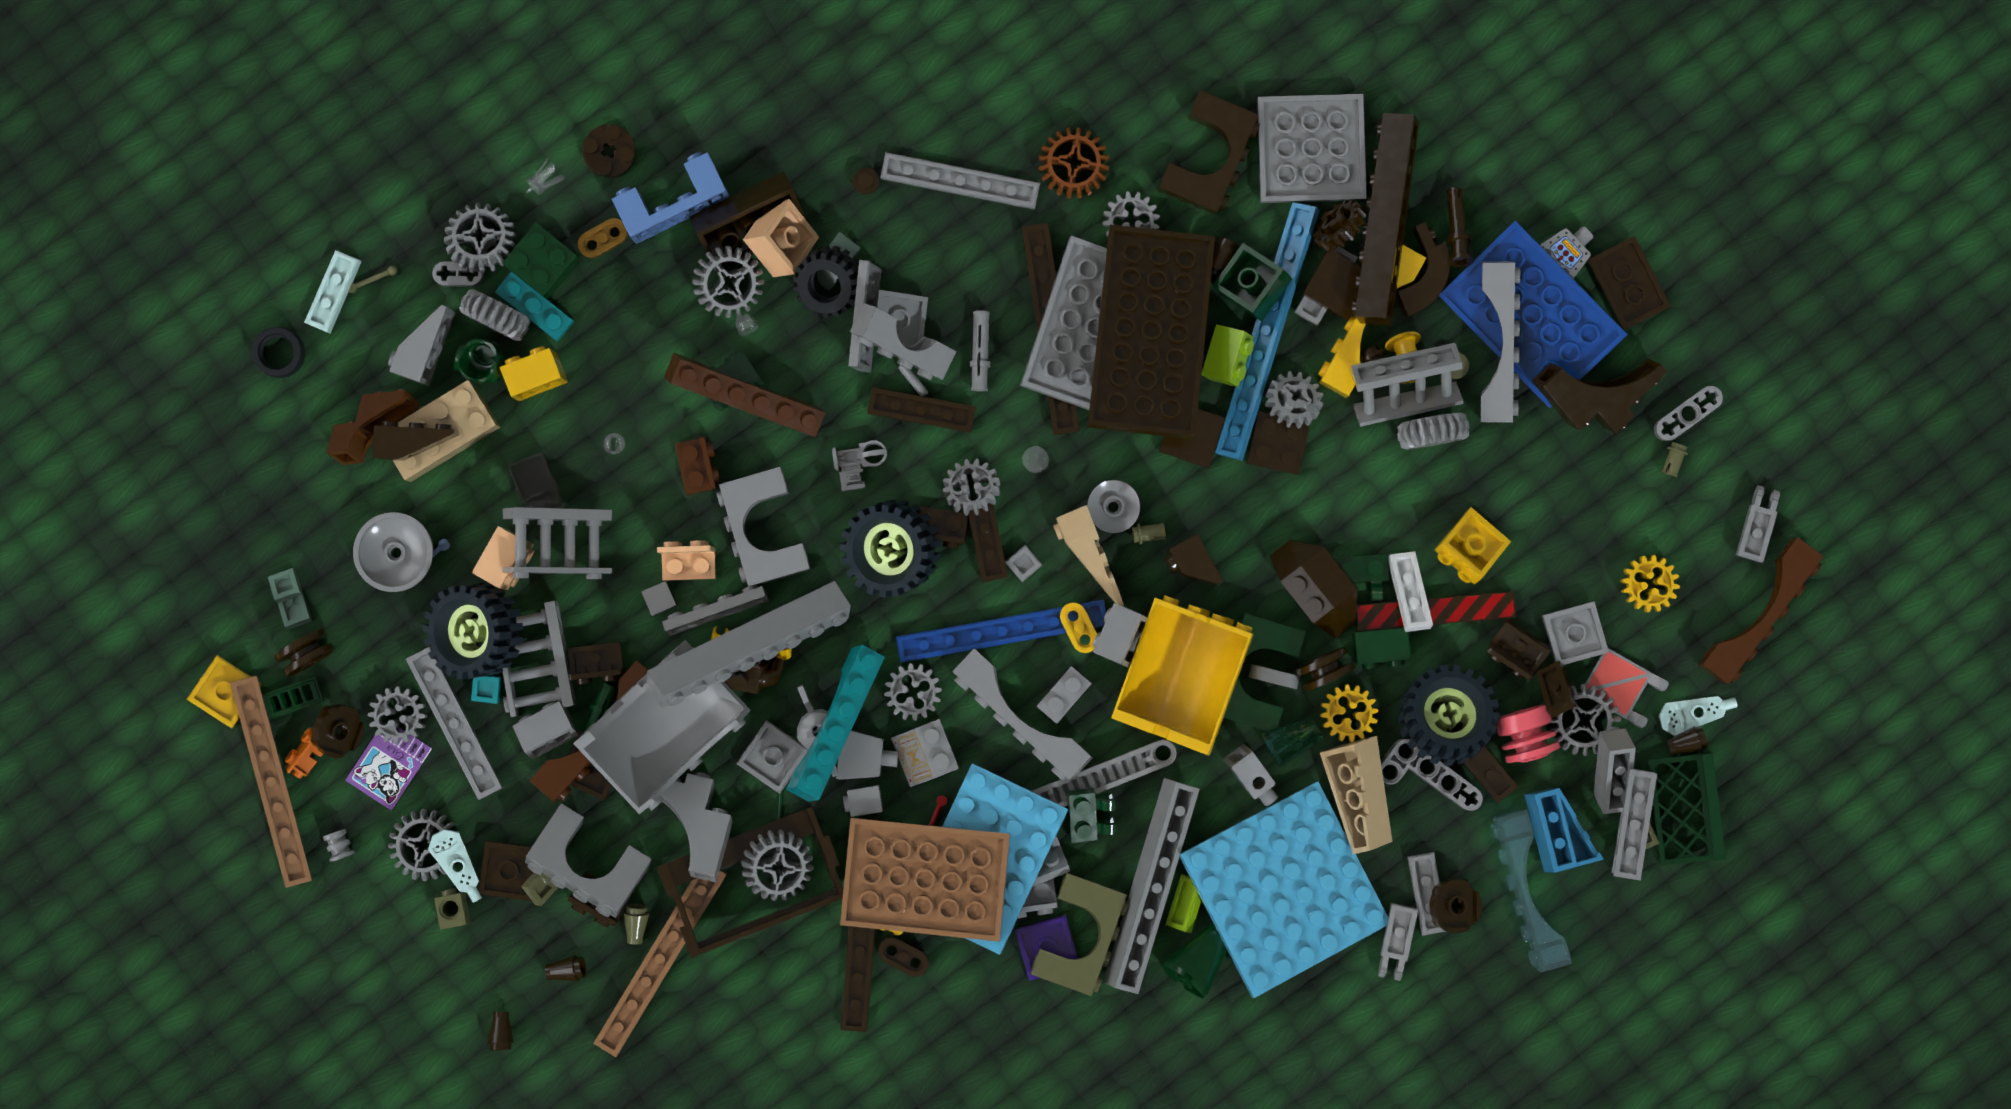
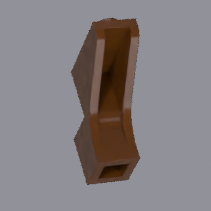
[326,389,420,465]

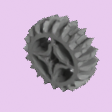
[444,203,516,274]
[692,246,764,318]
[459,289,531,341]
[1397,412,1470,450]
[1550,684,1621,756]
[388,809,459,881]
[741,829,813,901]

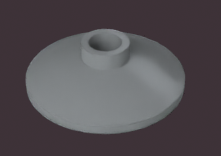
[1087,480,1140,533]

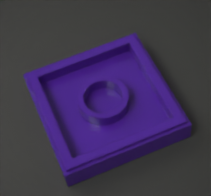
[1015,915,1078,981]

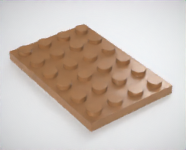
[840,818,1011,941]

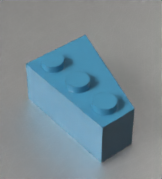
[1524,788,1604,873]

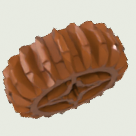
[1039,128,1109,199]

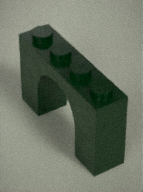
[1224,613,1306,734]

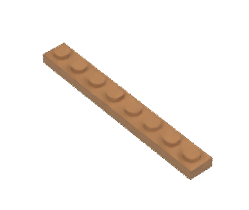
[230,676,312,888]
[593,870,727,1057]

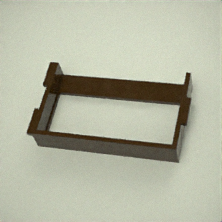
[657,807,844,958]

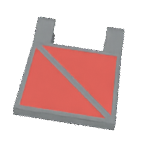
[1580,648,1669,728]

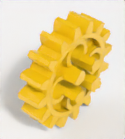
[1620,555,1680,612]
[1320,684,1378,742]

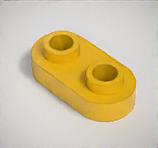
[1060,603,1097,653]

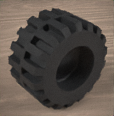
[793,246,859,318]

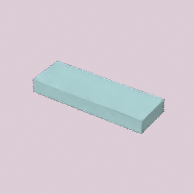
[304,250,362,333]

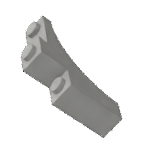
[660,772,733,882]

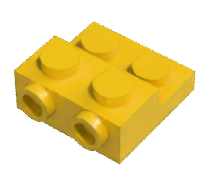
[1434,507,1511,584]

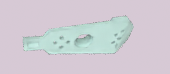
[1659,696,1737,736]
[428,829,482,903]

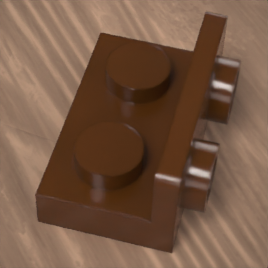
[675,436,721,496]

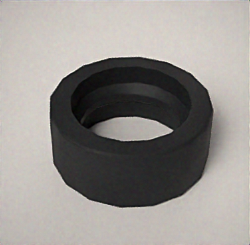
[251,327,306,378]

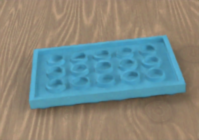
[942,763,1069,955]

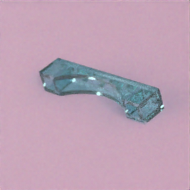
[1490,808,1572,972]

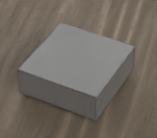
[1005,545,1042,582]
[641,581,677,616]

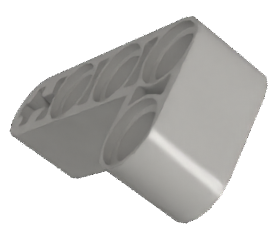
[1381,739,1483,811]

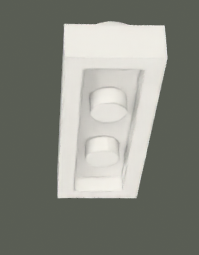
[1388,551,1433,632]

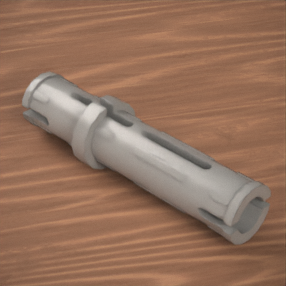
[969,311,990,392]

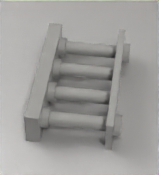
[1351,343,1463,427]
[503,507,612,579]
[502,601,577,717]
[1612,769,1657,881]

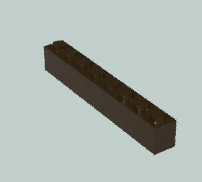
[1352,113,1420,325]

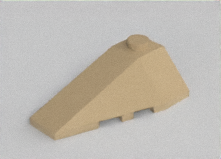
[1053,505,1124,606]

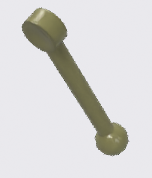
[348,265,398,293]

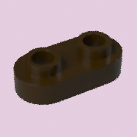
[878,937,929,977]

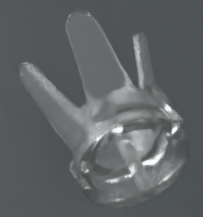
[526,158,564,196]

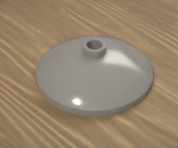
[353,512,434,592]

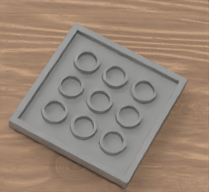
[1257,94,1367,203]

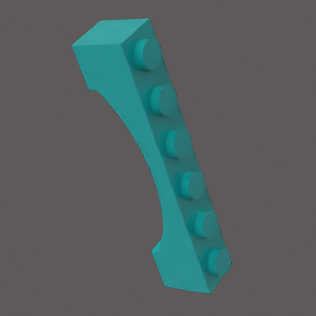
[786,645,885,802]

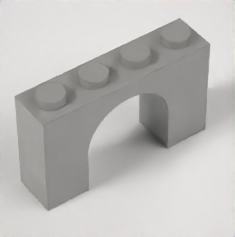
[716,467,811,586]
[525,803,652,918]

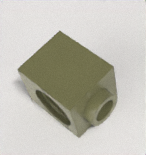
[434,888,471,930]

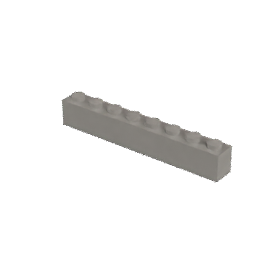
[647,581,851,708]
[1103,778,1200,994]

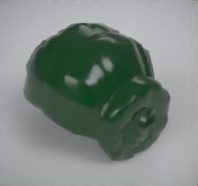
[452,337,506,384]

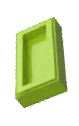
[1165,874,1201,933]

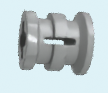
[323,829,355,862]

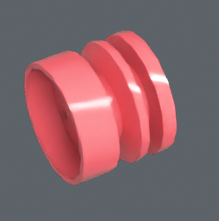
[1495,704,1561,763]

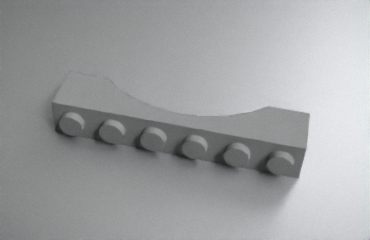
[1481,261,1520,422]
[953,649,1092,781]

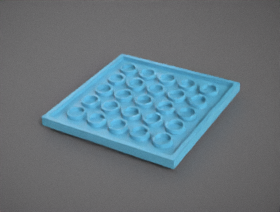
[1179,781,1388,998]

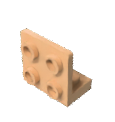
[657,541,716,581]

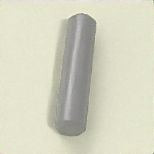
[898,365,928,397]

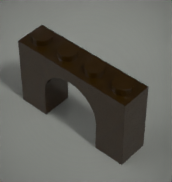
[1158,90,1260,215]

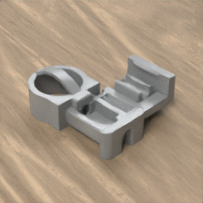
[832,440,887,492]

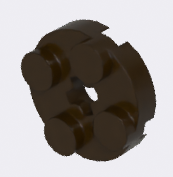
[582,124,636,178]
[311,704,364,758]
[1429,879,1482,933]

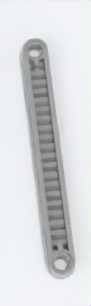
[941,740,1177,827]

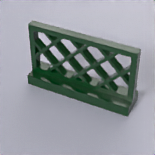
[1648,752,1726,865]

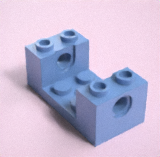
[612,152,730,244]

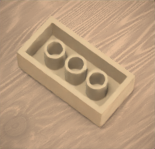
[393,380,501,482]

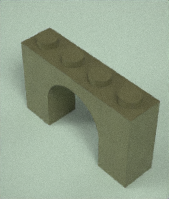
[1029,873,1129,996]

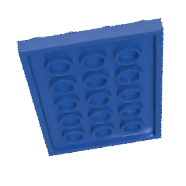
[1439,220,1628,408]

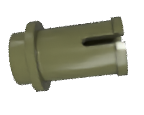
[1661,442,1688,477]
[1132,523,1166,545]

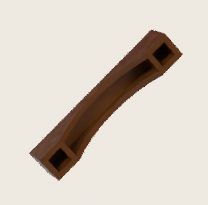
[664,353,825,437]
[1698,537,1824,684]
[529,661,647,802]

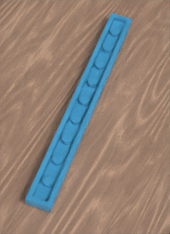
[1215,202,1320,461]

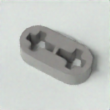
[432,261,484,287]
[1248,664,1300,689]

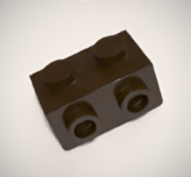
[1487,618,1551,681]
[567,642,625,685]

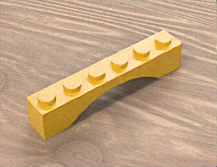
[1318,245,1426,398]

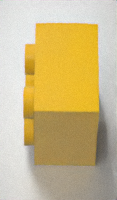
[500,346,568,401]

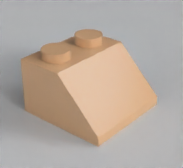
[743,199,819,277]

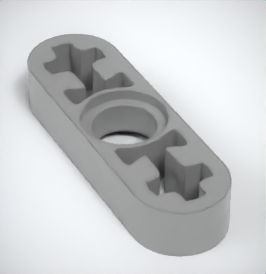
[1654,386,1723,441]

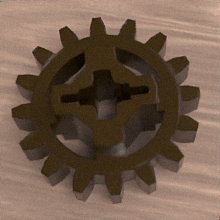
[1312,199,1367,251]

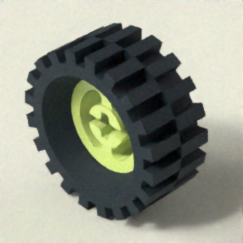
[840,499,941,598]
[423,583,523,679]
[1398,665,1500,766]

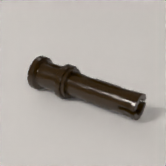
[1446,187,1473,267]

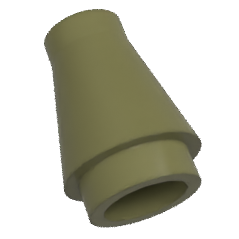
[623,904,650,945]

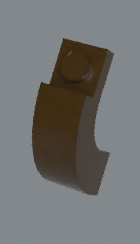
[1396,222,1450,319]

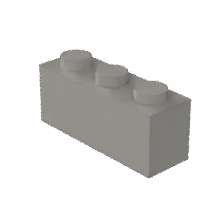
[1594,728,1636,814]

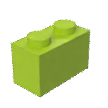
[1201,324,1254,387]

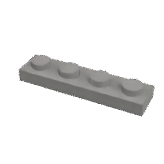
[662,585,769,636]

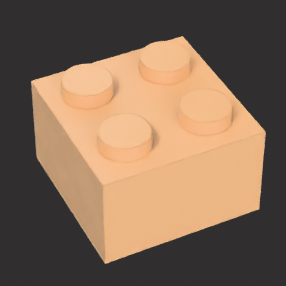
[472,526,534,590]

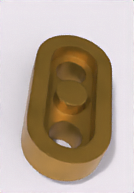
[578,218,628,259]

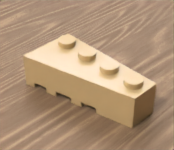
[1320,736,1393,854]

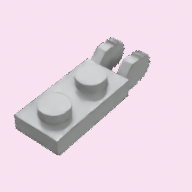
[1735,485,1780,563]
[1378,903,1418,981]

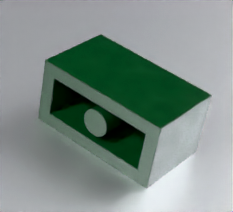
[1352,628,1411,669]

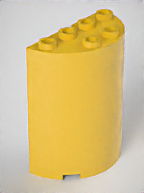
[1111,596,1254,755]

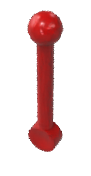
[928,796,947,826]

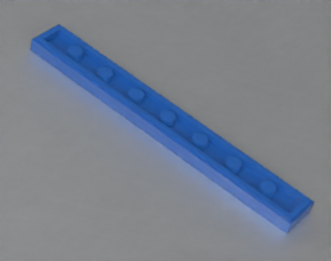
[896,600,1106,663]

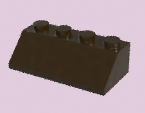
[689,171,810,268]

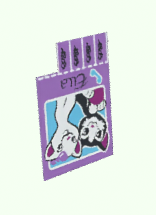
[345,727,432,811]

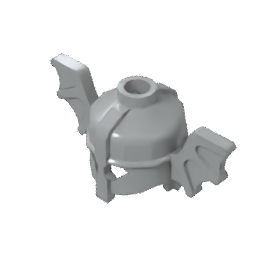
[797,685,838,777]

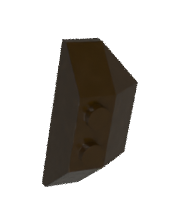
[1269,539,1358,639]

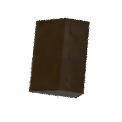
[1164,534,1223,586]

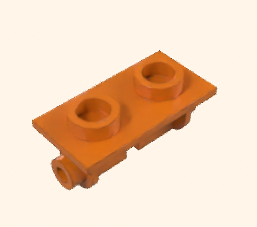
[284,728,323,779]

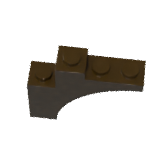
[1532,359,1667,434]

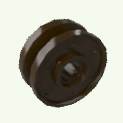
[274,629,335,677]
[1295,646,1356,692]

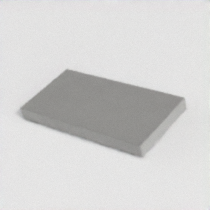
[848,260,882,373]

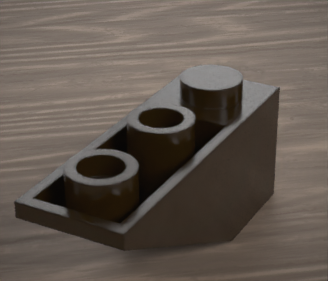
[372,421,459,461]

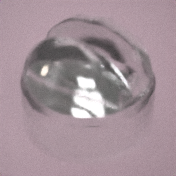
[735,313,759,336]
[603,433,625,455]

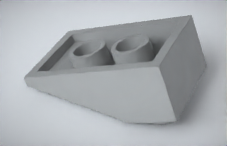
[388,305,456,387]

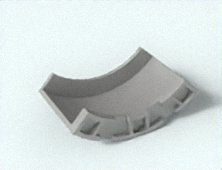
[573,640,751,814]

